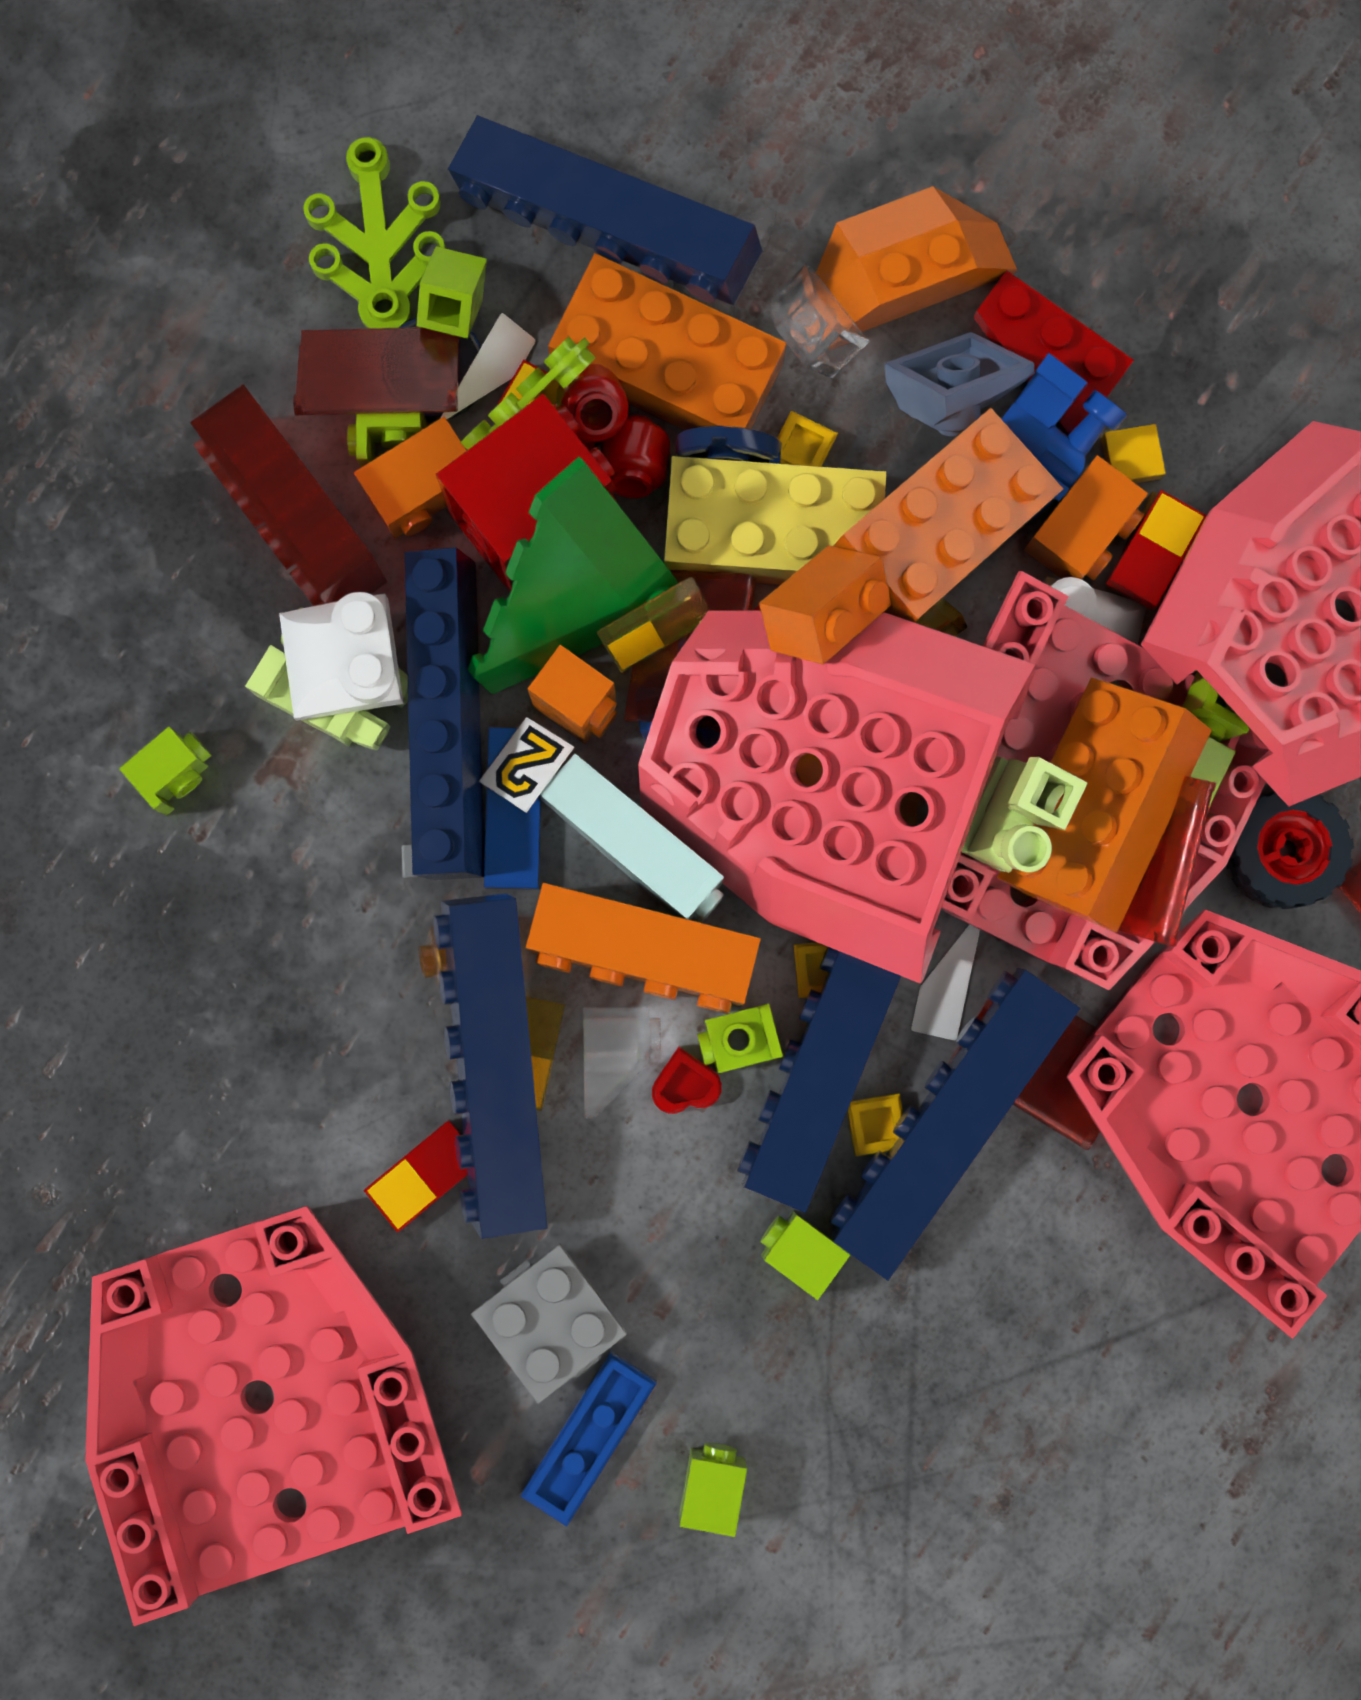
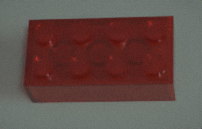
[190,384,387,606]

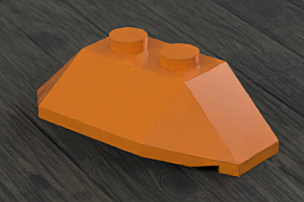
[805,186,1017,346]

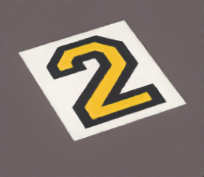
[479,717,574,813]

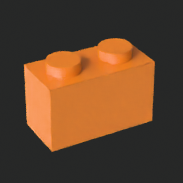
[353,416,467,539]
[1024,455,1148,581]
[759,545,891,665]
[528,645,618,744]

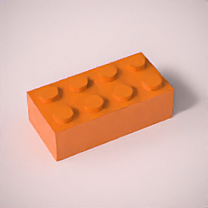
[548,253,787,430]
[833,408,1063,623]
[997,677,1212,933]
[526,883,761,1014]

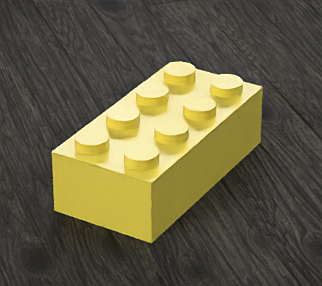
[664,456,887,585]

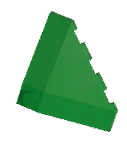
[468,456,683,695]

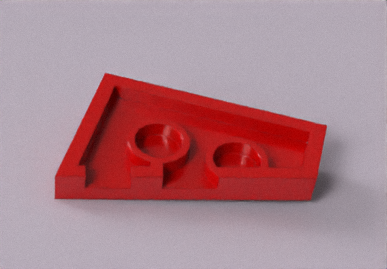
[974,270,1134,436]

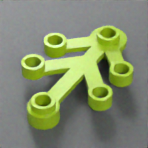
[303,137,446,335]
[460,336,596,450]

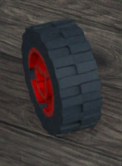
[1226,791,1354,909]

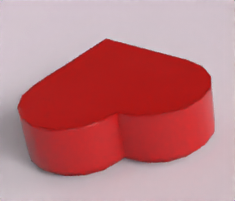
[652,1046,722,1114]

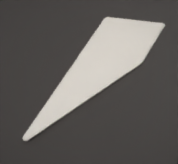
[441,313,535,419]
[911,925,980,1041]

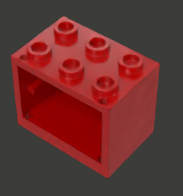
[435,394,616,593]

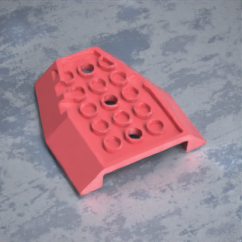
[1141,421,1361,807]
[941,571,1269,990]
[638,611,1037,984]
[1067,909,1361,1339]
[85,1206,462,1626]

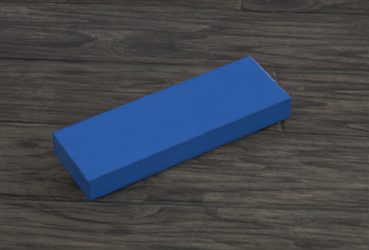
[484,727,541,890]
[521,1351,657,1527]

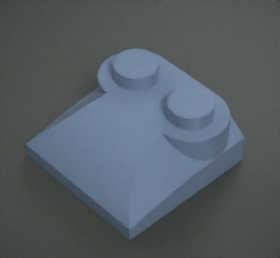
[884,332,1034,436]

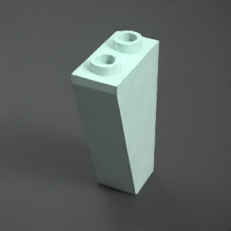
[540,754,724,923]

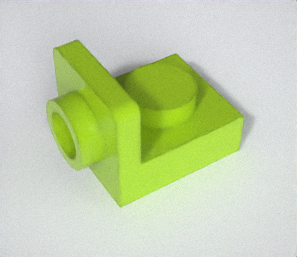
[347,406,427,467]

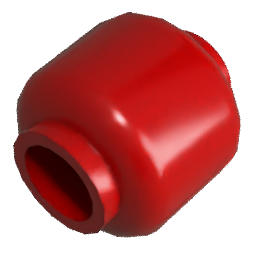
[556,363,629,442]
[601,415,671,499]

